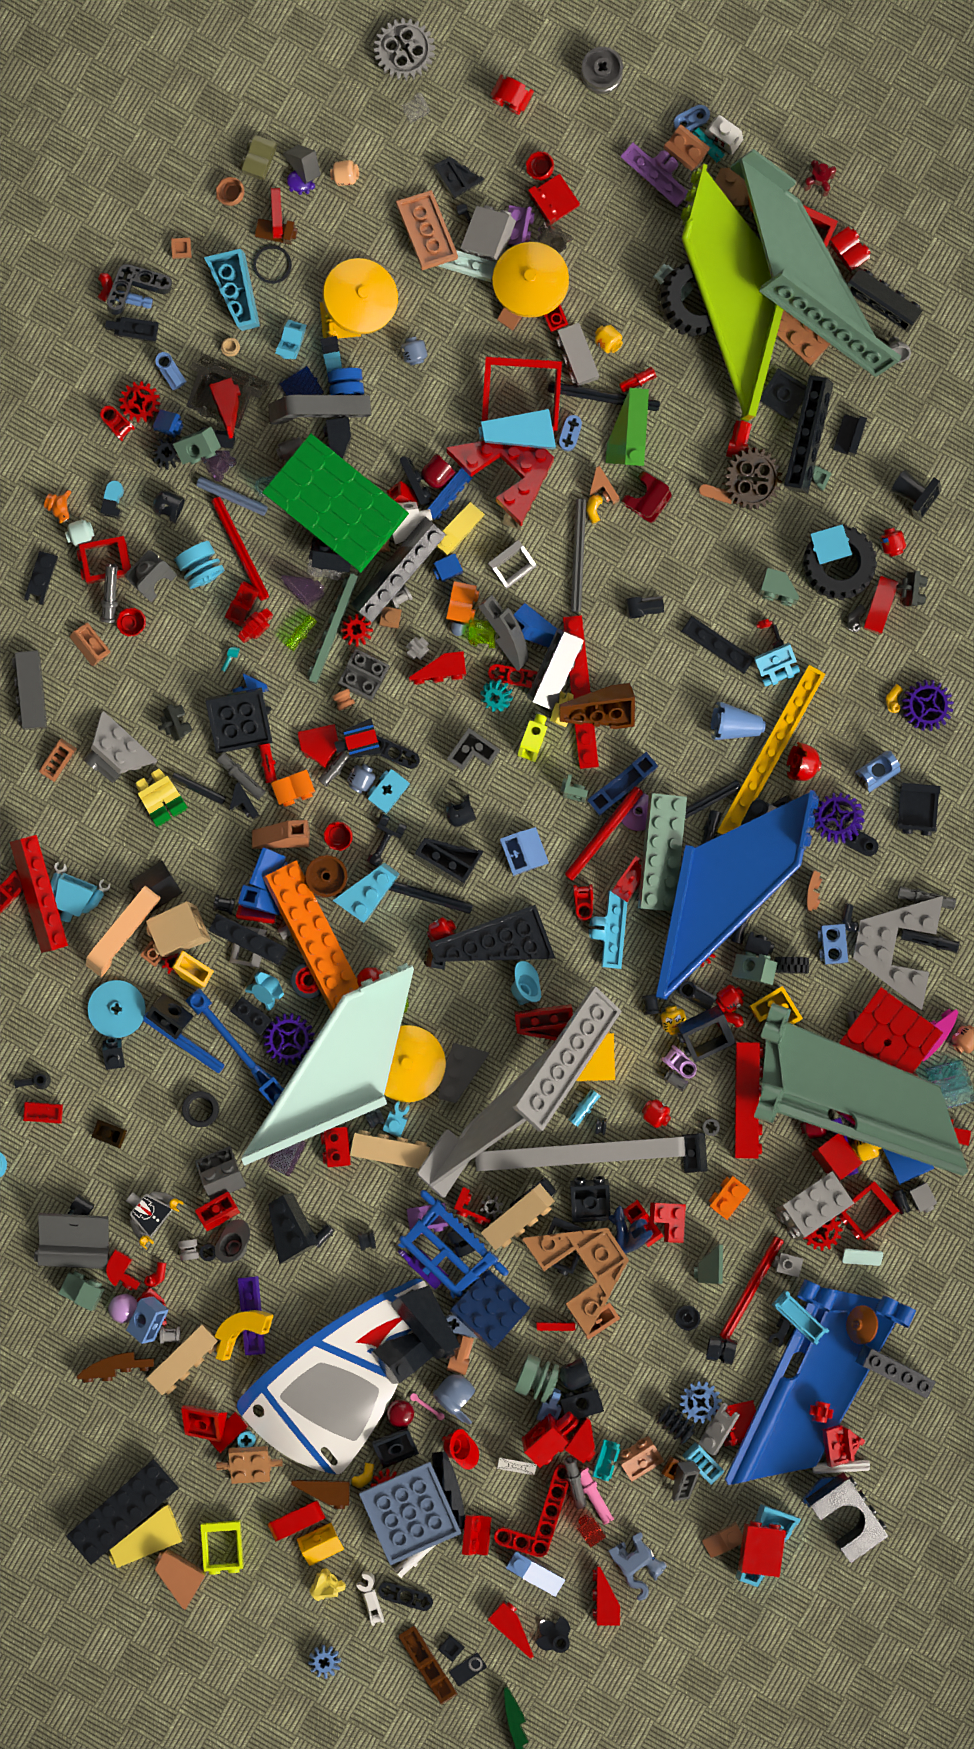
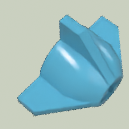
[245,972,284,1011]

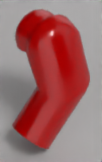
[97,273,113,302]
[144,1262,166,1287]

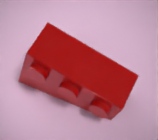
[514,1004,573,1041]

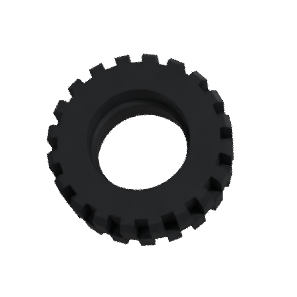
[657,262,713,337]
[802,525,877,600]

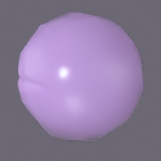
[108,1294,138,1323]

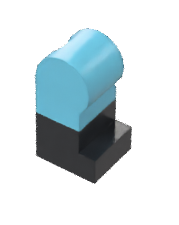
[320,336,342,373]
[100,481,124,519]

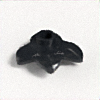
[535,1616,570,1653]

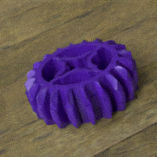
[902,680,954,731]
[813,792,865,844]
[263,1013,315,1065]

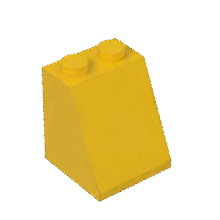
[576,1030,615,1081]

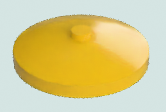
[493,242,569,318]
[322,258,398,334]
[384,1025,446,1102]

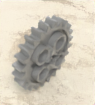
[374,18,435,81]

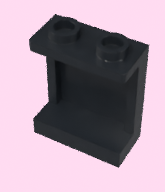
[897,783,941,836]

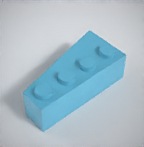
[735,1504,801,1587]

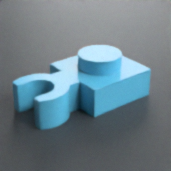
[383,1100,410,1137]

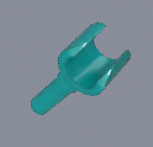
[221,647,240,672]

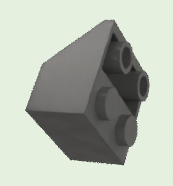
[195,1146,246,1201]

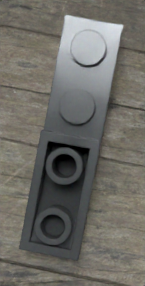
[478,595,528,671]

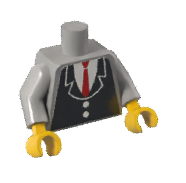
[126,1191,184,1250]

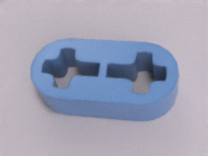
[559,415,582,451]

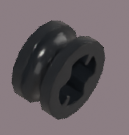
[595,1117,607,1135]
[200,1244,216,1261]

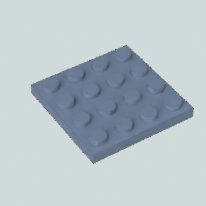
[359,1461,461,1565]

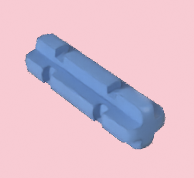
[116,290,153,309]

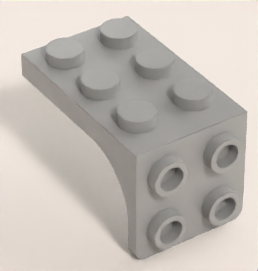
[775,1171,854,1241]

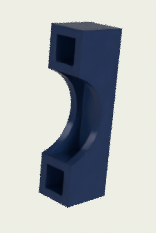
[587,752,659,817]

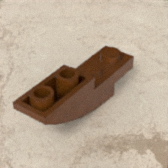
[77,1351,155,1383]

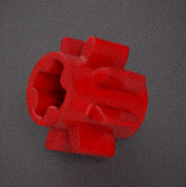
[162,953,179,974]
[809,1401,834,1423]

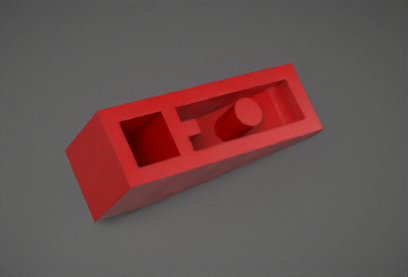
[210,378,241,439]
[488,1601,534,1659]

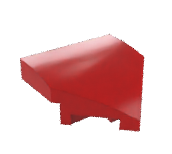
[297,724,338,768]
[822,1425,865,1468]

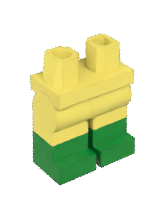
[136,769,189,828]

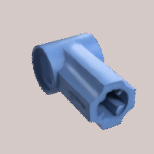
[155,352,187,391]

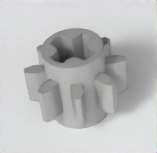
[406,637,429,660]
[480,1195,503,1218]

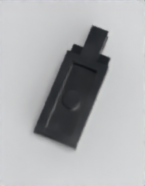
[105,317,159,342]

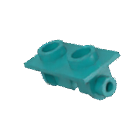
[592,1439,621,1482]

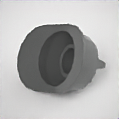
[215,1219,250,1263]

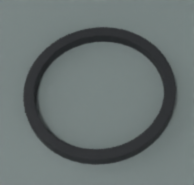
[253,246,292,284]

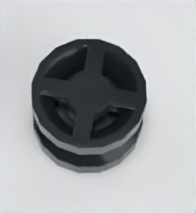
[365,1108,385,1129]
[358,1230,376,1251]

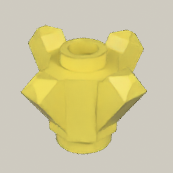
[309,1568,346,1601]

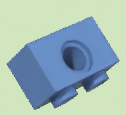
[126,1297,169,1344]

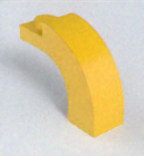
[214,1310,274,1361]

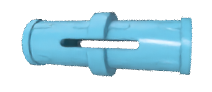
[568,1089,601,1127]

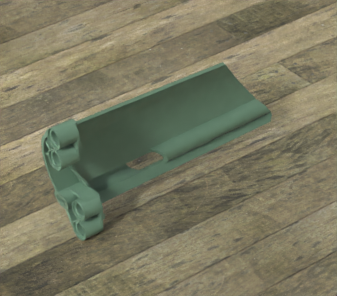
[754,1003,968,1176]

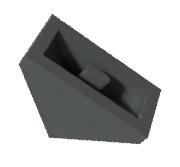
[283,145,321,184]

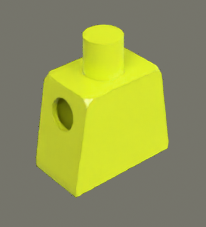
[517,714,547,762]

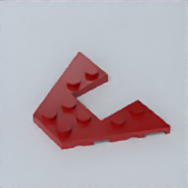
[446,441,554,526]

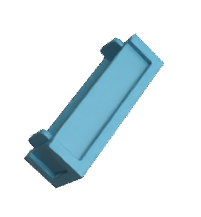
[772,1290,829,1345]

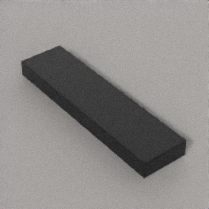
[681,616,754,675]

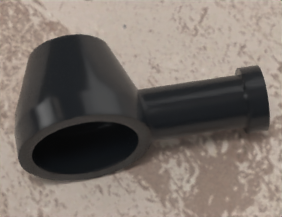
[14,1070,51,1090]

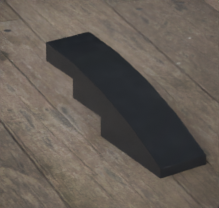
[432,1451,465,1530]

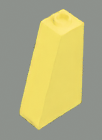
[108,1504,183,1568]

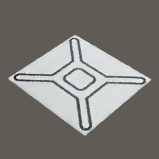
[497,1458,537,1475]

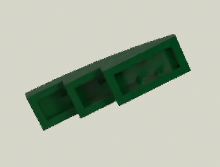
[504,1685,529,1749]

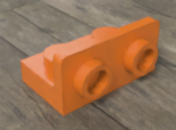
[708,1176,750,1220]

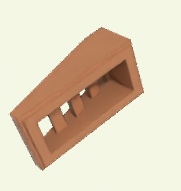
[38,739,77,782]

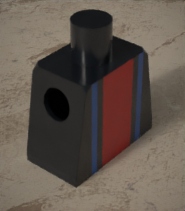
[334,718,381,758]

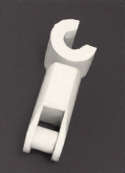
[356,1571,384,1626]

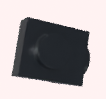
[102,1038,125,1070]

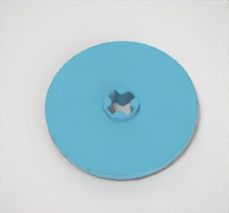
[88,980,146,1038]

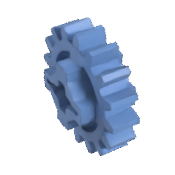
[680,1381,722,1424]

